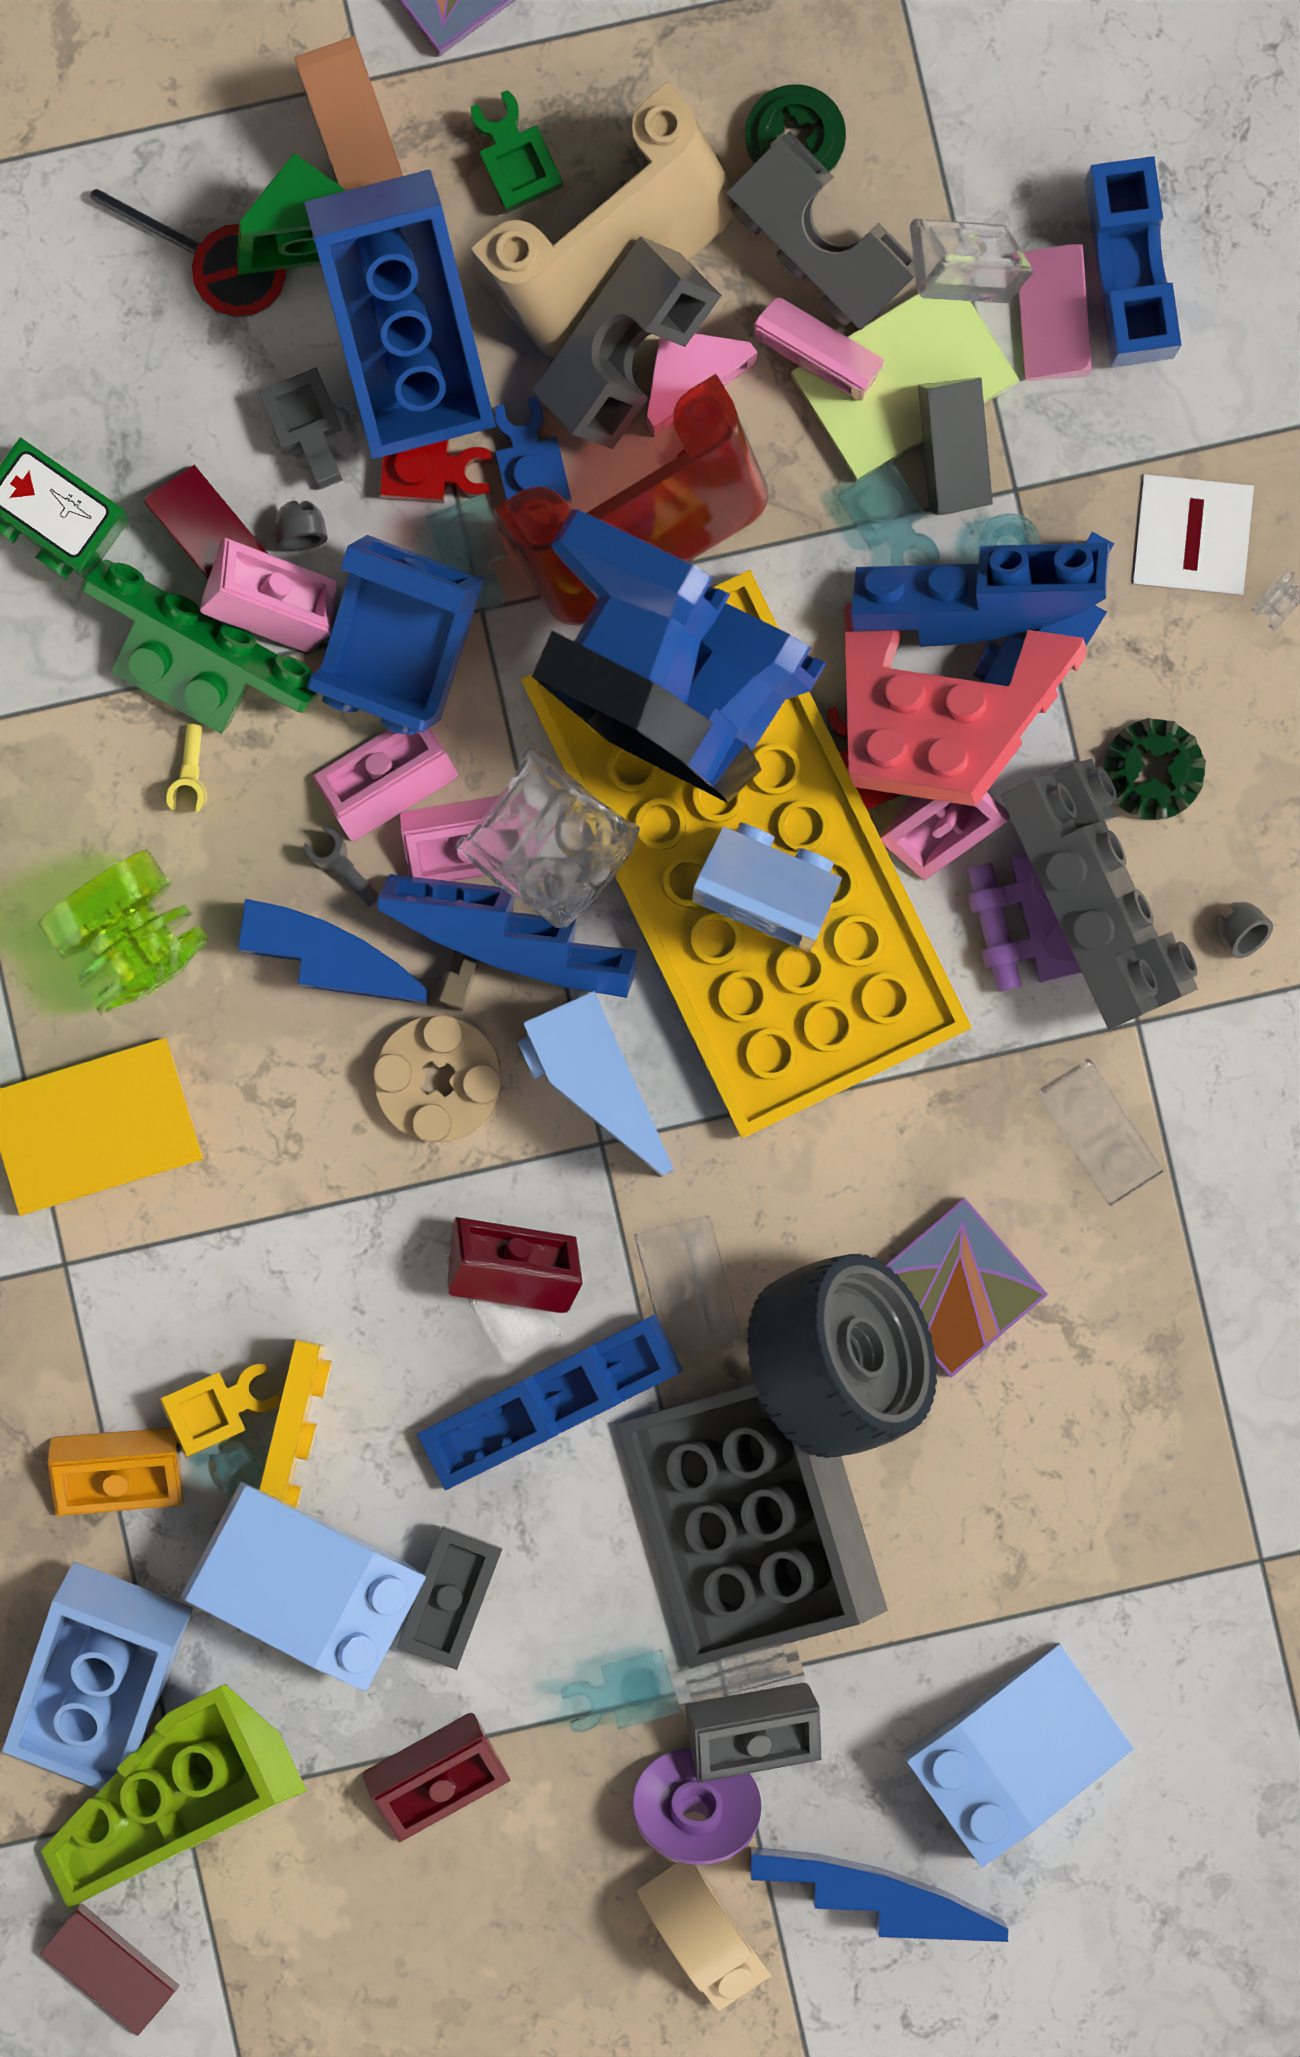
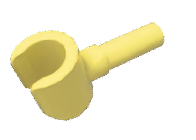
[166,724,208,813]

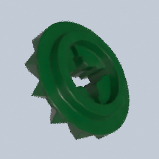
[745,84,846,172]
[1103,718,1206,820]

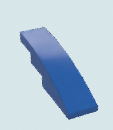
[377,874,637,998]
[417,1314,684,1491]
[750,1847,1008,1942]

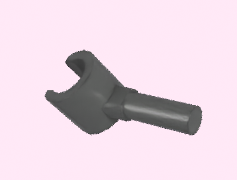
[304,826,379,907]

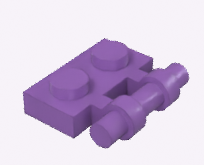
[968,854,1082,992]

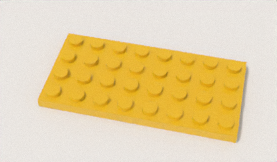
[520,569,972,1140]

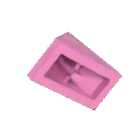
[647,333,758,437]
[880,792,1010,881]

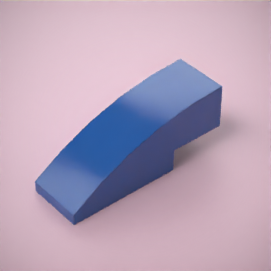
[238,899,430,1005]

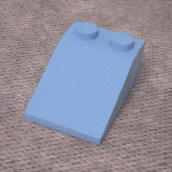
[692,822,842,952]
[517,991,674,1177]
[180,1481,426,1692]
[2,1561,194,1790]
[903,1643,1134,1868]

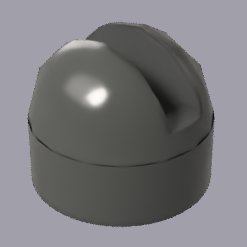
[275,500,328,551]
[1216,902,1273,958]

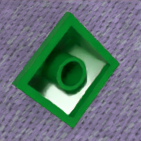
[237,153,346,275]

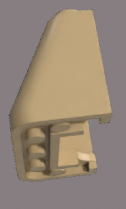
[470,81,735,359]

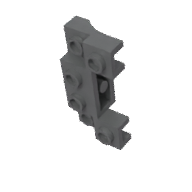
[1000,758,1198,1030]

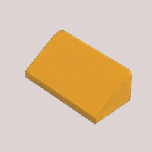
[48,1427,184,1516]

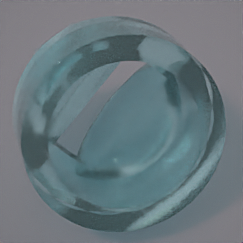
[208,1440,265,1497]

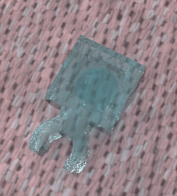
[837,461,940,566]
[561,1648,680,1732]

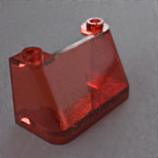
[494,374,768,626]

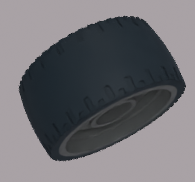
[747,1254,937,1458]

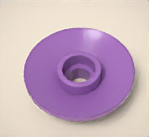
[632,1748,762,1865]

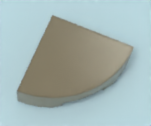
[438,951,479,1011]

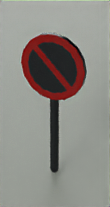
[90,189,286,318]

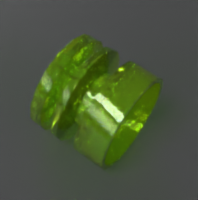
[37,849,210,1015]

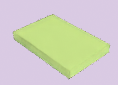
[790,272,1019,482]

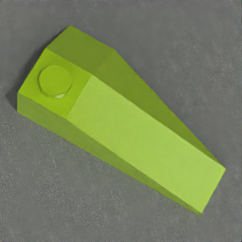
[41,1684,307,1909]

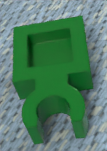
[471,90,564,214]

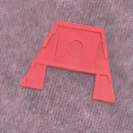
[844,603,1087,806]

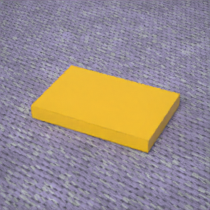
[0,1037,205,1216]

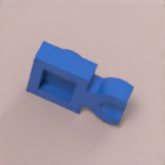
[495,397,572,516]

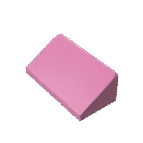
[1016,244,1091,381]
[754,298,884,400]
[200,538,337,653]
[311,728,458,841]
[400,792,537,881]

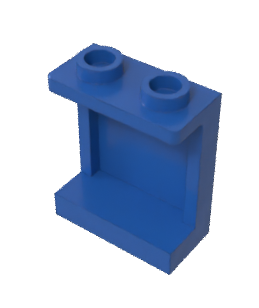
[306,535,484,735]

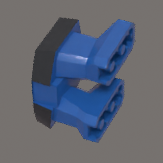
[532,509,826,803]

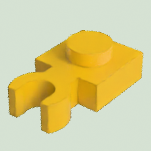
[159,1364,281,1459]

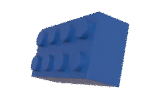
[304,169,496,459]

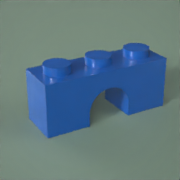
[1084,156,1182,367]

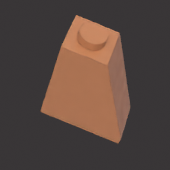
[294,36,403,191]

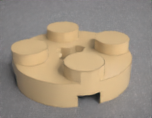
[374,1015,502,1143]

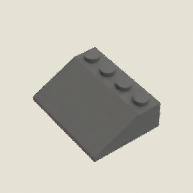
[616,1382,888,1670]

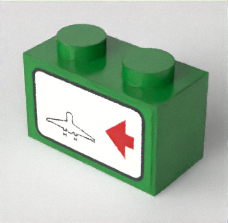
[0,437,131,580]

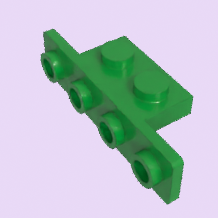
[81,560,319,734]

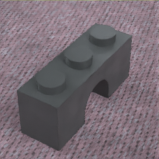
[726,131,923,330]
[532,236,722,449]

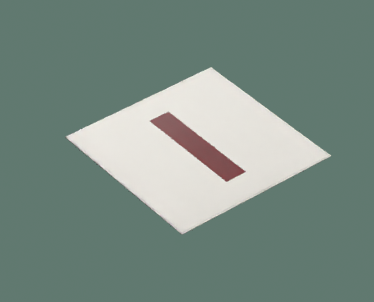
[1133,474,1254,595]

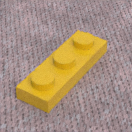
[260,1339,332,1508]

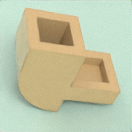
[636,1862,772,2012]

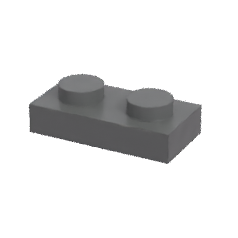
[397,1525,503,1670]

